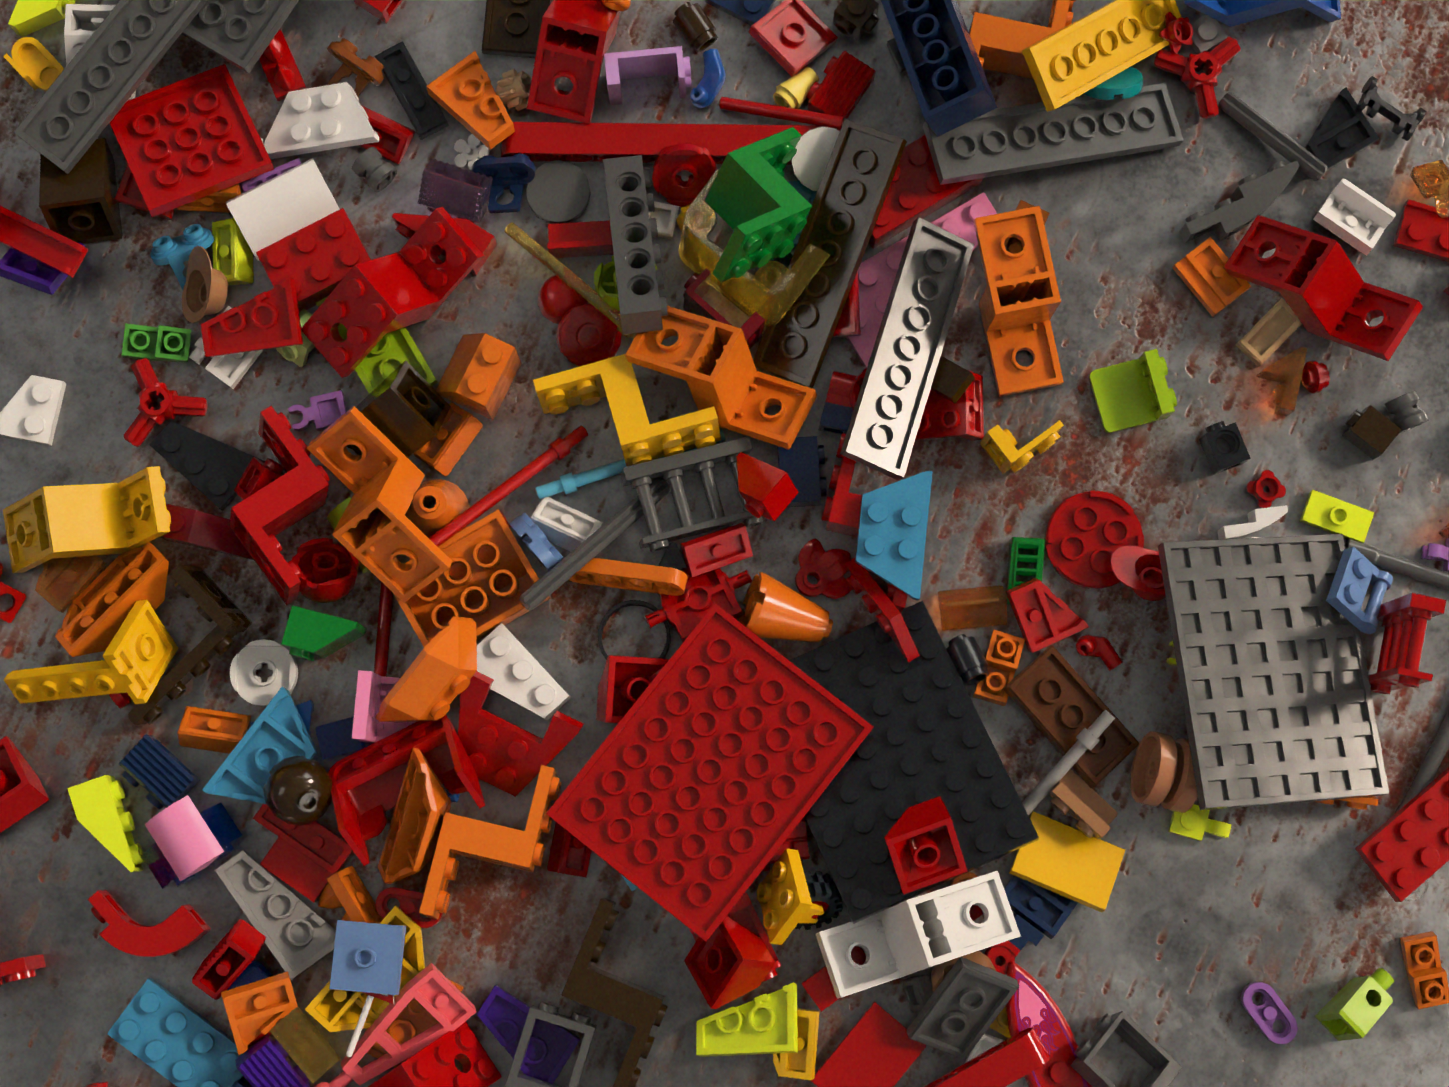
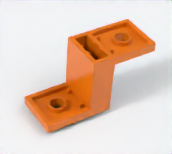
[969,0,1076,79]
[973,206,1064,397]
[625,306,817,450]
[307,406,453,603]
[419,765,562,920]

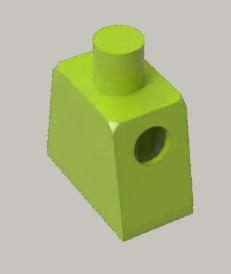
[1315,968,1394,1041]

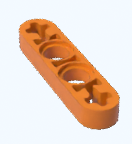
[568,558,688,596]

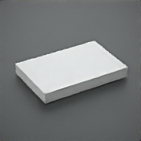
[226,158,340,261]

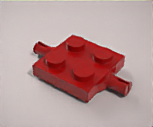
[645,568,752,643]

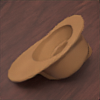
[182,246,228,323]

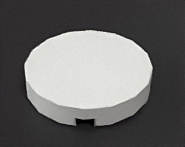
[791,126,840,191]

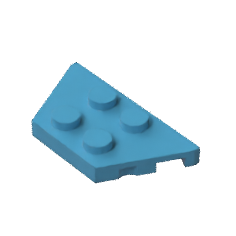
[855,471,933,600]
[202,687,317,804]

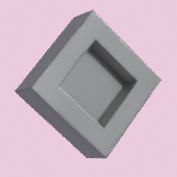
[1191,15,1228,54]

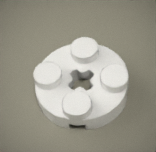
[230,639,298,706]

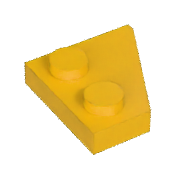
[773,1008,820,1080]

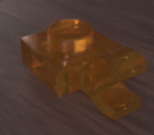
[1410,160,1449,218]

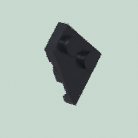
[1305,87,1379,171]

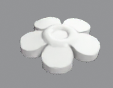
[454,134,490,170]

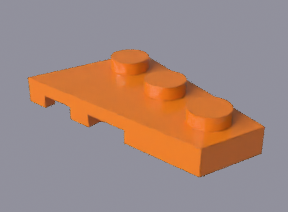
[426,51,515,150]

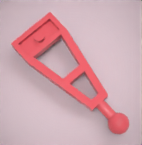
[314,963,476,1087]

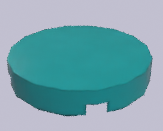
[1084,67,1143,100]

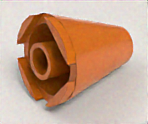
[405,479,470,538]
[738,572,833,643]

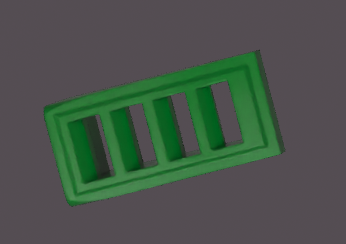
[1006,537,1045,605]

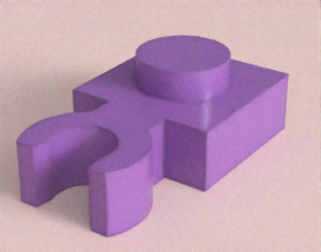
[288,390,347,431]

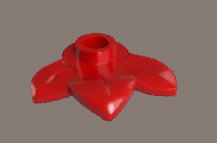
[795,538,852,599]

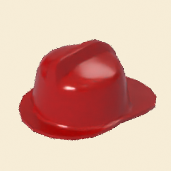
[1110,545,1166,601]

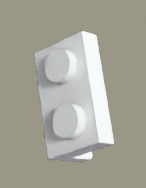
[1313,178,1396,256]

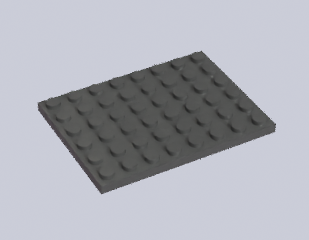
[1158,534,1389,810]

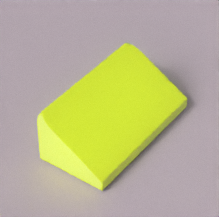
[212,218,254,285]

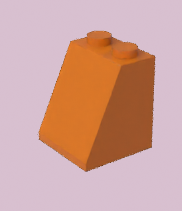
[436,333,522,420]

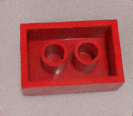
[256,208,371,312]

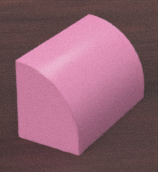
[145,795,224,881]

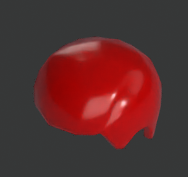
[537,273,589,324]

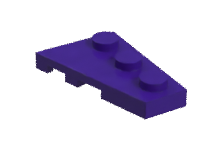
[477,985,581,1084]

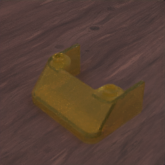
[679,169,830,326]

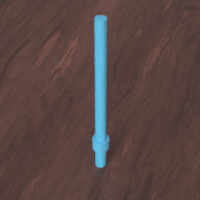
[535,428,726,499]

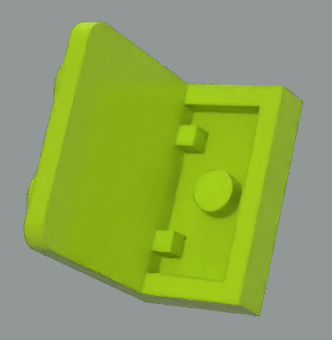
[1089,349,1177,433]

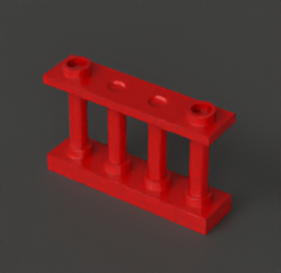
[1368,593,1446,694]

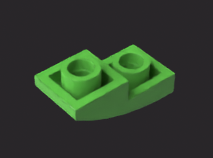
[122,323,192,362]

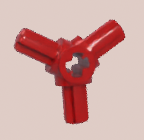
[1154,37,1241,119]
[124,358,208,447]

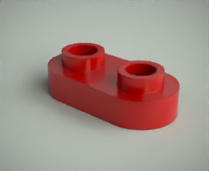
[376,887,443,928]

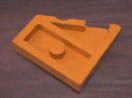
[221,971,298,1055]

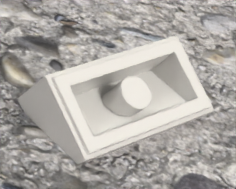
[530,497,603,552]

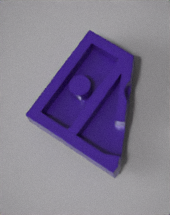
[0,243,85,295]

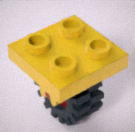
[757,848,843,945]

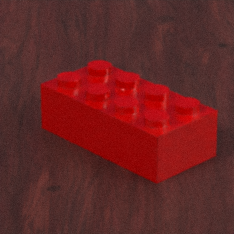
[869,135,983,249]

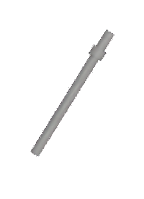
[981,710,1115,867]

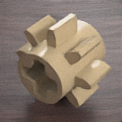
[496,68,532,111]

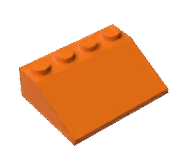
[392,509,551,647]

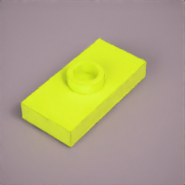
[1300,490,1375,543]

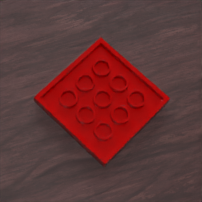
[109,64,274,217]

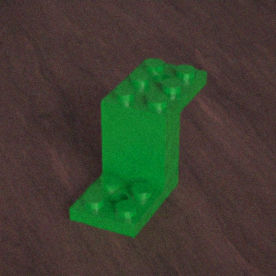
[705,127,812,282]

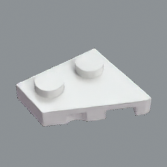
[0,375,66,446]

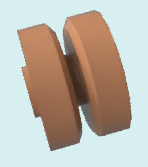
[1130,731,1198,813]

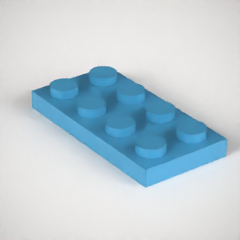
[107,978,243,1087]

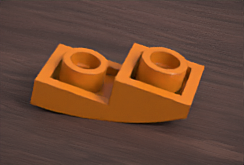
[973,629,1025,706]
[1400,931,1449,1009]

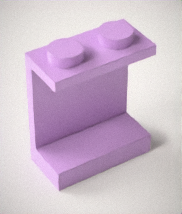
[604,46,692,105]

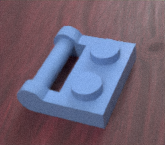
[1326,547,1393,634]

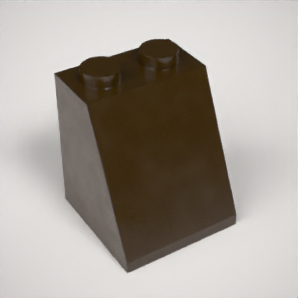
[39,138,122,244]
[346,361,451,458]

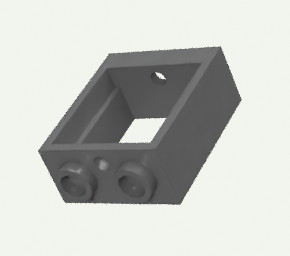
[505,1002,597,1087]
[1070,1011,1182,1087]

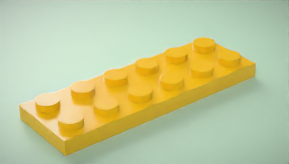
[1022,0,1182,112]

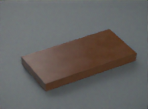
[1003,645,1140,788]

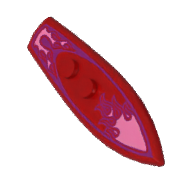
[1005,961,1093,1087]

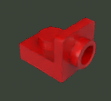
[234,457,284,500]

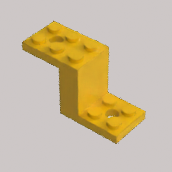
[533,354,721,467]
[3,466,171,573]

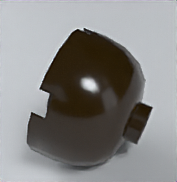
[263,755,332,826]

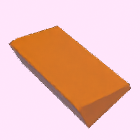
[413,402,483,476]
[177,706,251,754]

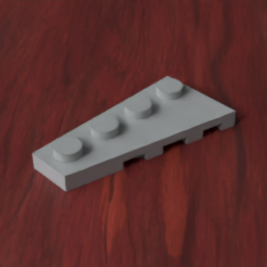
[215,851,336,980]

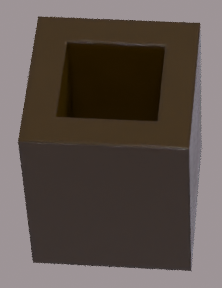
[1342,405,1402,460]

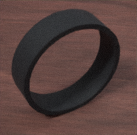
[598,600,671,660]

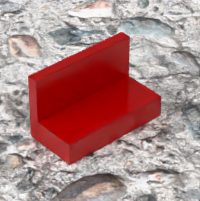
[547,220,614,259]

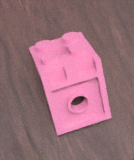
[352,670,415,743]

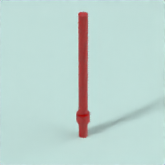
[429,425,588,547]

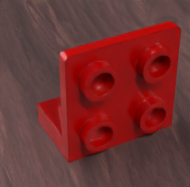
[915,370,984,441]

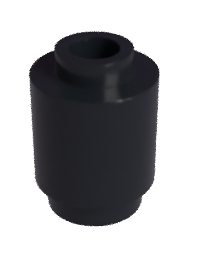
[946,634,989,686]

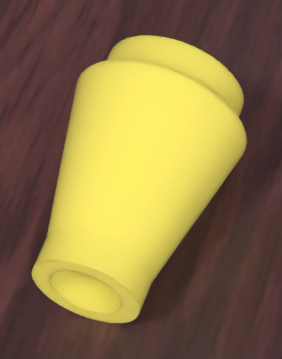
[773,67,819,109]

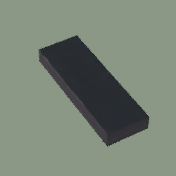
[375,41,449,140]

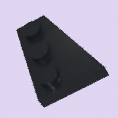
[149,421,265,511]

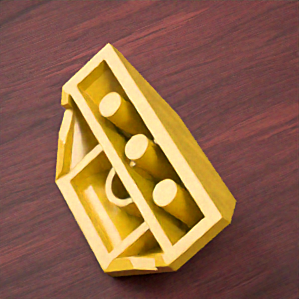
[304,906,425,1032]

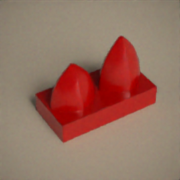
[259,30,307,101]
[681,523,753,577]

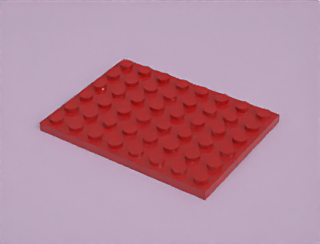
[546,603,874,942]

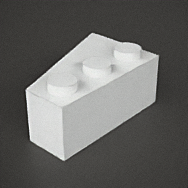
[477,623,571,721]

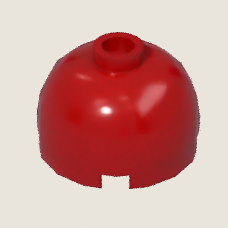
[292,538,359,603]

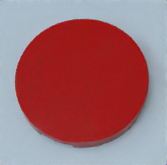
[1044,491,1144,589]

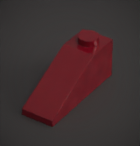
[160,504,253,560]

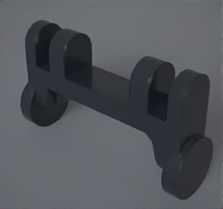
[1356,76,1426,141]

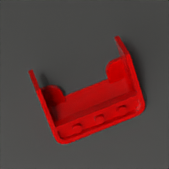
[328,715,486,866]

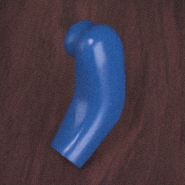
[690,49,726,108]

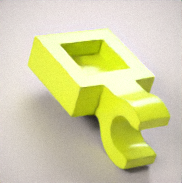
[1168,804,1232,841]

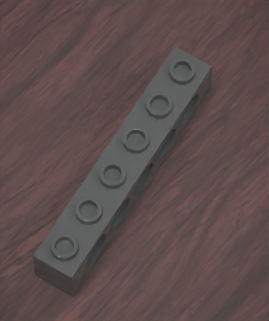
[603,155,668,335]

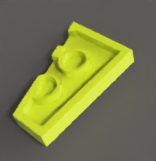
[696,982,798,1057]

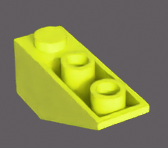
[67,775,145,872]

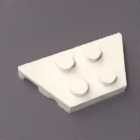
[263,82,379,159]

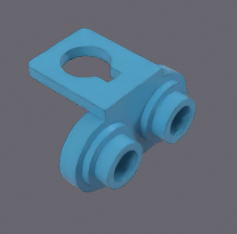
[150,224,214,290]

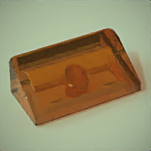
[938,585,1007,631]

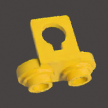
[3,37,64,92]

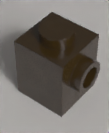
[833,0,880,42]

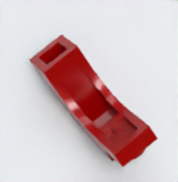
[88,890,211,957]

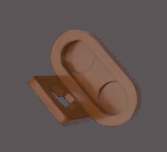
[327,38,384,97]

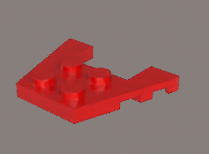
[458,671,584,797]

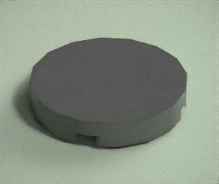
[526,160,591,224]

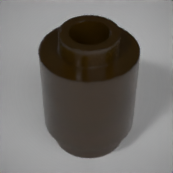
[673,2,718,52]

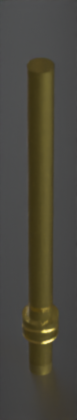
[504,222,637,339]

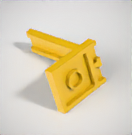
[4,600,178,704]

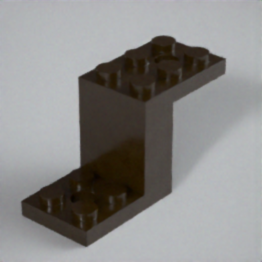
[561,898,668,1087]

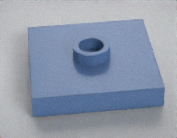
[329,920,406,995]

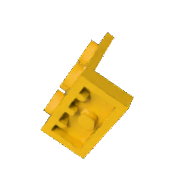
[980,420,1064,474]

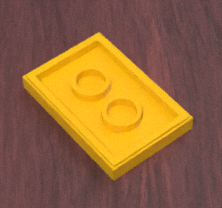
[1009,811,1125,912]

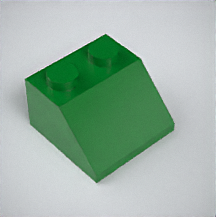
[281,605,367,662]

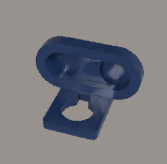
[471,153,536,214]

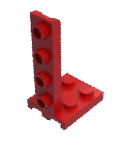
[0,206,89,278]

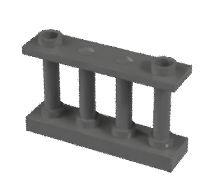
[620,436,765,552]

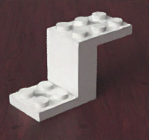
[815,871,1021,999]

